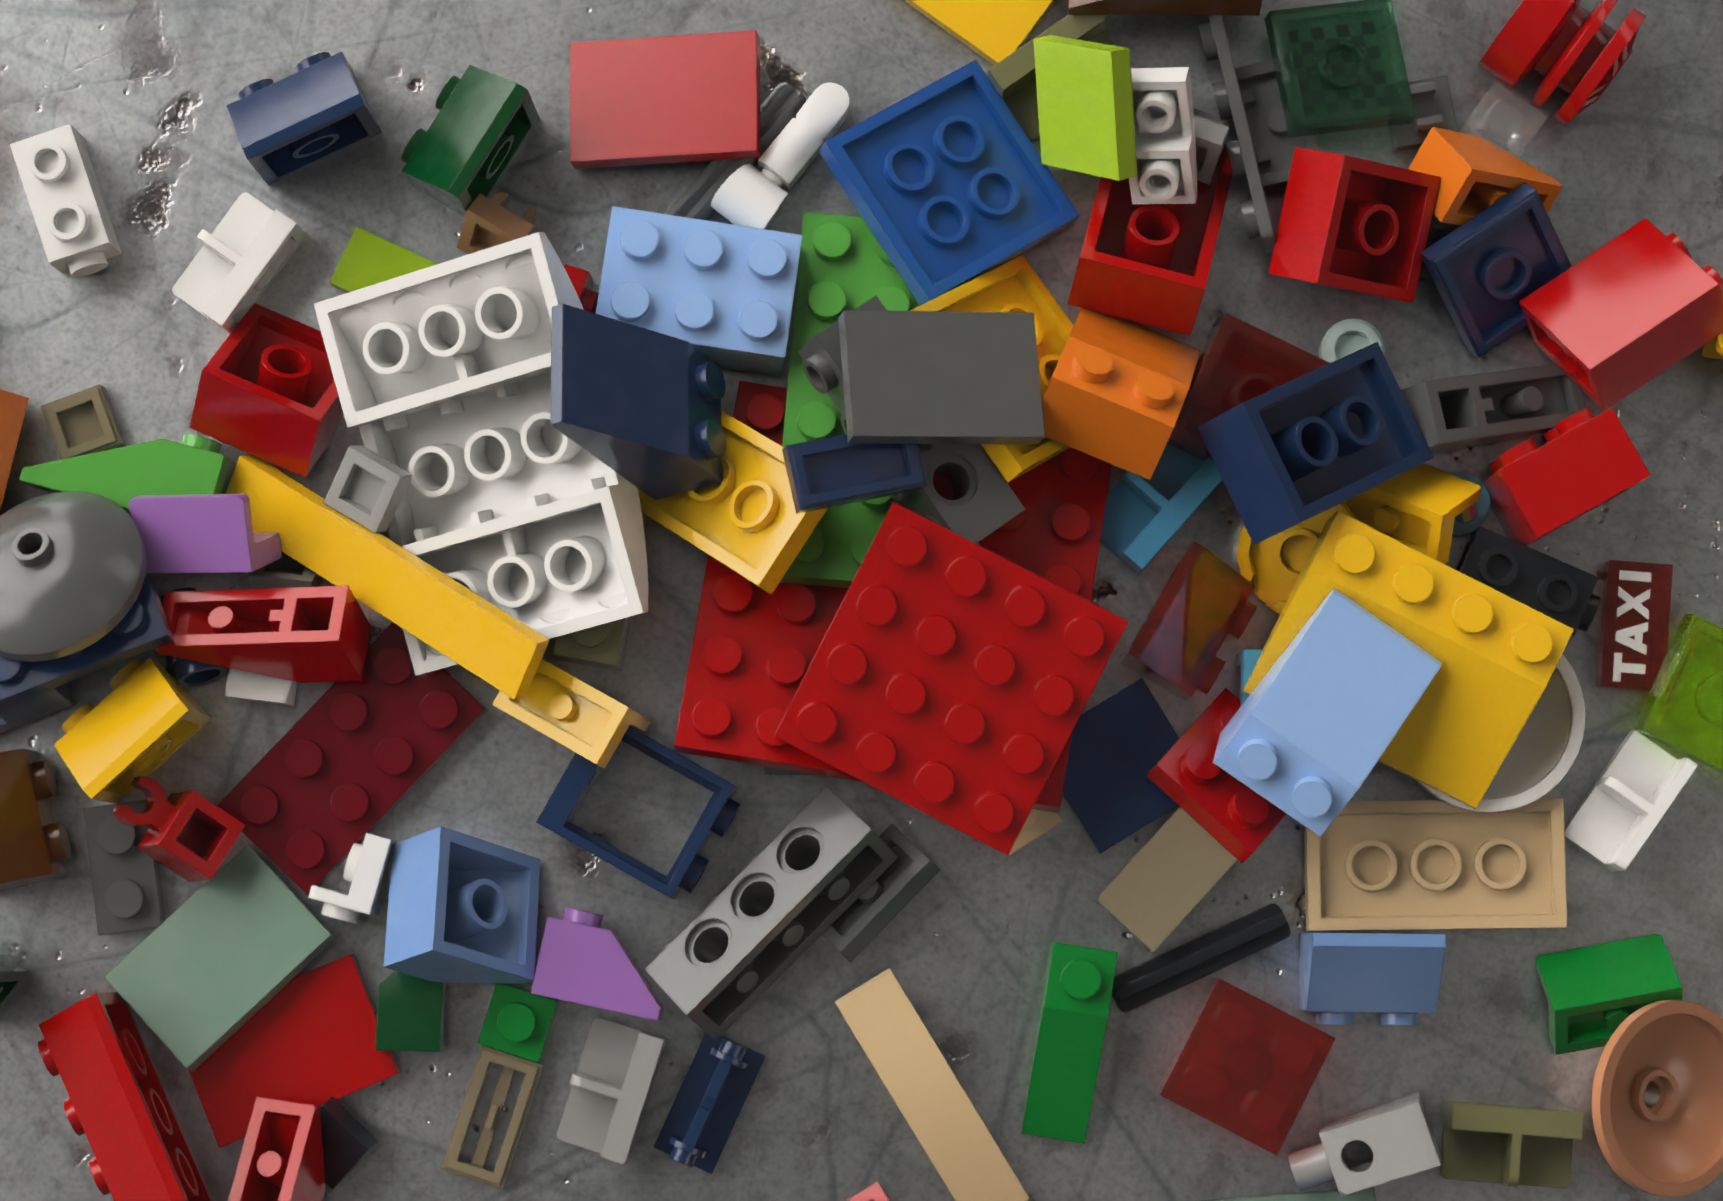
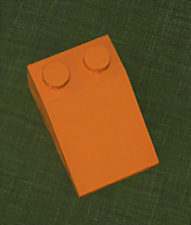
[1042,308,1201,480]

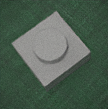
[323,444,412,533]

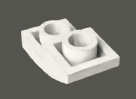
[1129,67,1197,204]

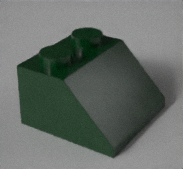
[401,65,540,218]

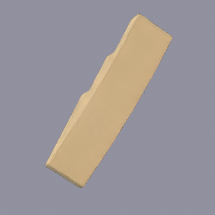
[835,968,1030,1201]

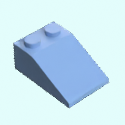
[1213,588,1442,836]

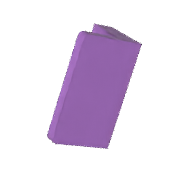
[129,494,282,573]

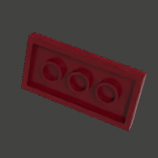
[217,622,488,895]

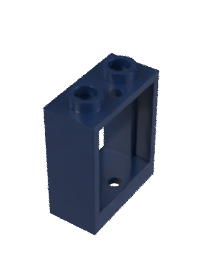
[536,726,741,899]

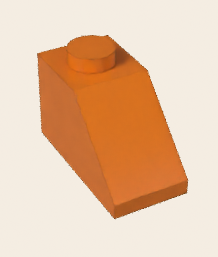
[1408,127,1563,226]

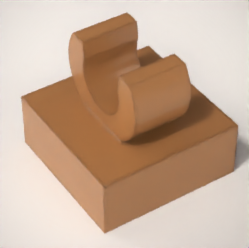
[457,191,536,254]

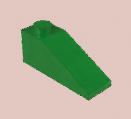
[1021,942,1118,1144]

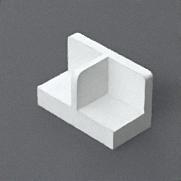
[172,192,306,334]
[1564,730,1698,872]

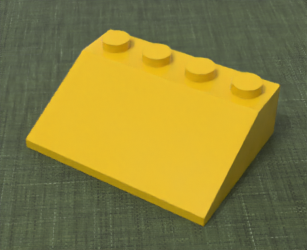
[1242,511,1574,809]

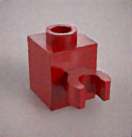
[113,776,245,882]

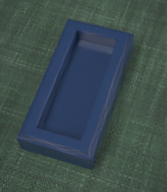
[782,434,927,514]

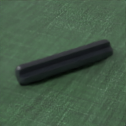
[1111,903,1291,1013]

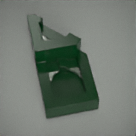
[375,970,448,1052]

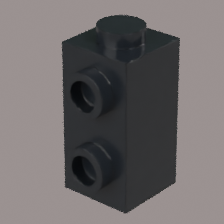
[1455,526,1601,638]

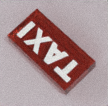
[1597,560,1673,693]

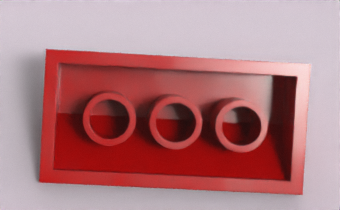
[38,992,213,1201]

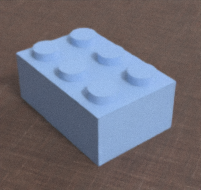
[596,206,802,377]

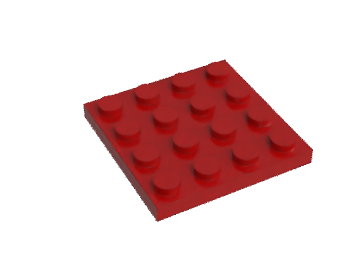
[774,501,1129,855]

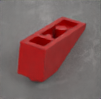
[155,585,371,683]

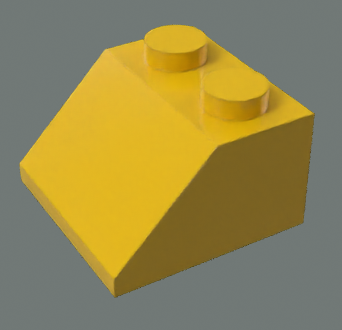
[54,658,212,804]

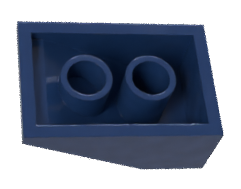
[550,304,726,500]
[1197,342,1434,544]

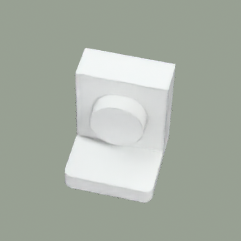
[308,833,399,924]

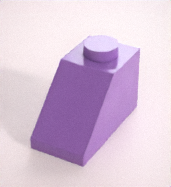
[531,907,664,1021]

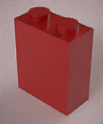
[1519,218,1723,411]

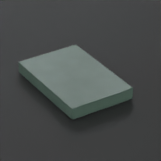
[104,845,336,1072]

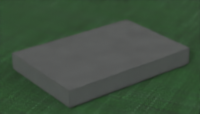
[838,310,1045,444]

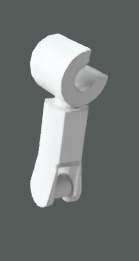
[711,82,849,229]

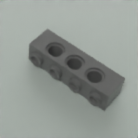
[798,295,1025,543]
[644,786,898,1041]

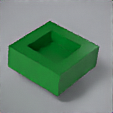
[477,983,560,1063]

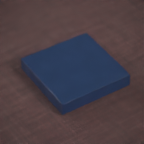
[1420,183,1572,359]
[1062,678,1179,854]

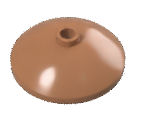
[1592,1000,1723,1197]

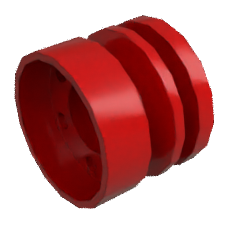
[1478,0,1646,127]

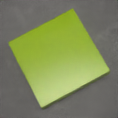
[1033,35,1137,181]

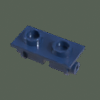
[654,1033,766,1174]

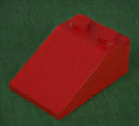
[1067,144,1233,336]

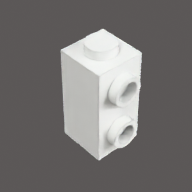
[10,124,122,277]

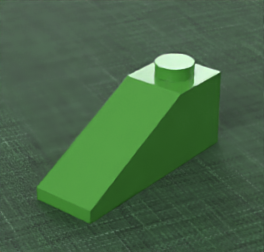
[19,433,236,513]

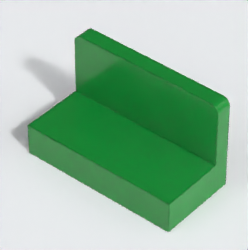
[1536,934,1683,1055]

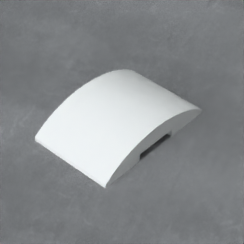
[314,232,649,676]

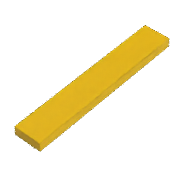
[225,454,550,700]

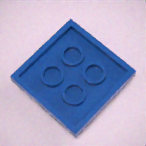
[819,60,1080,305]

